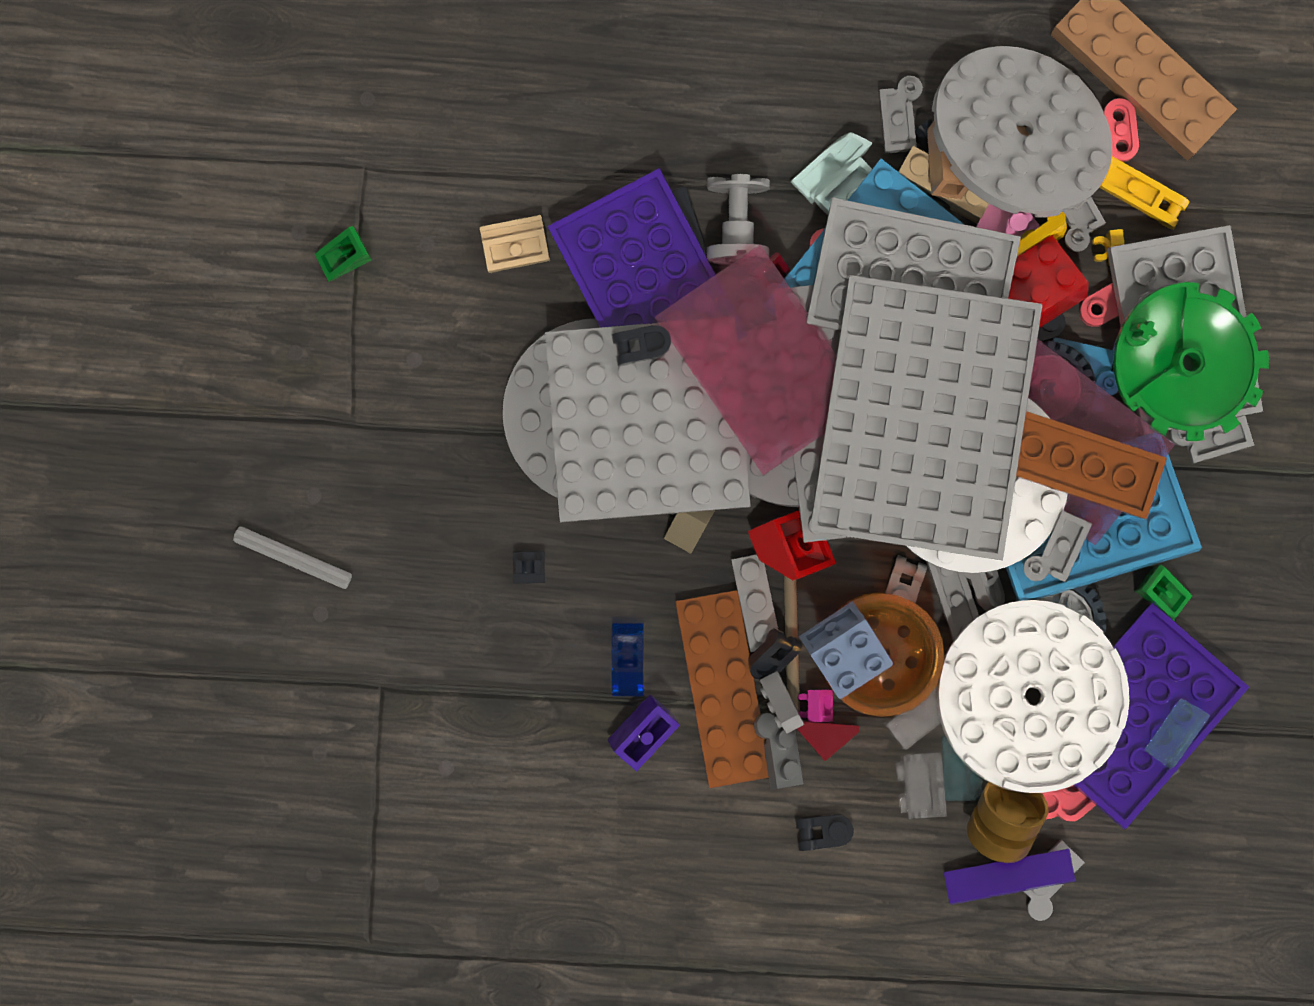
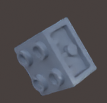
[798,601,893,699]

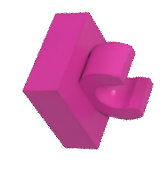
[798,690,833,722]

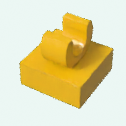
[1092,229,1124,266]

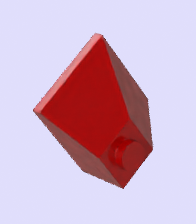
[748,511,836,581]

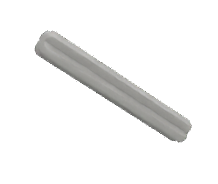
[233,527,352,589]

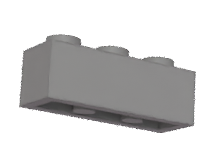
[760,671,804,734]

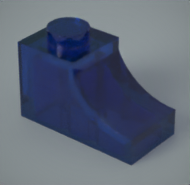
[611,623,644,696]

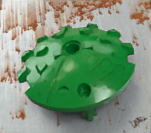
[1113,282,1269,442]

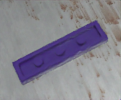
[944,849,1076,905]

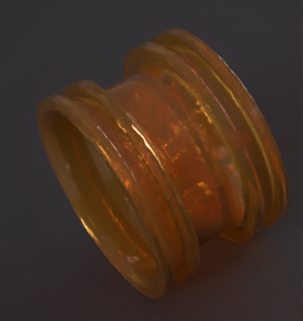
[825,592,944,717]

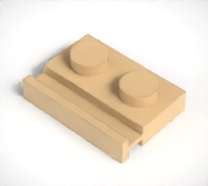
[479,215,550,273]

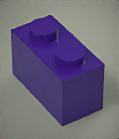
[607,694,680,772]

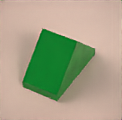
[314,226,372,282]
[1134,564,1192,621]

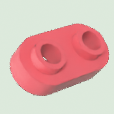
[1104,98,1139,162]
[1079,283,1119,327]

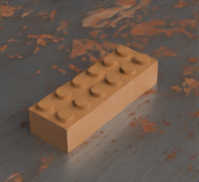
[1051,0,1237,161]

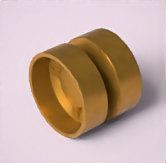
[967,782,1048,863]

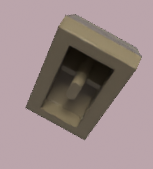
[664,510,715,554]

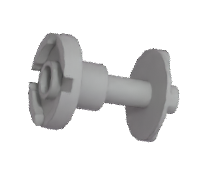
[707,174,770,265]

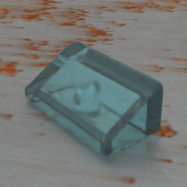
[1145,699,1210,769]
[942,737,982,801]

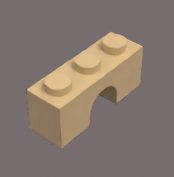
[899,146,989,224]

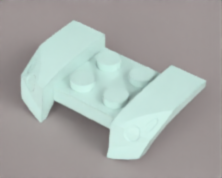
[791,132,873,215]

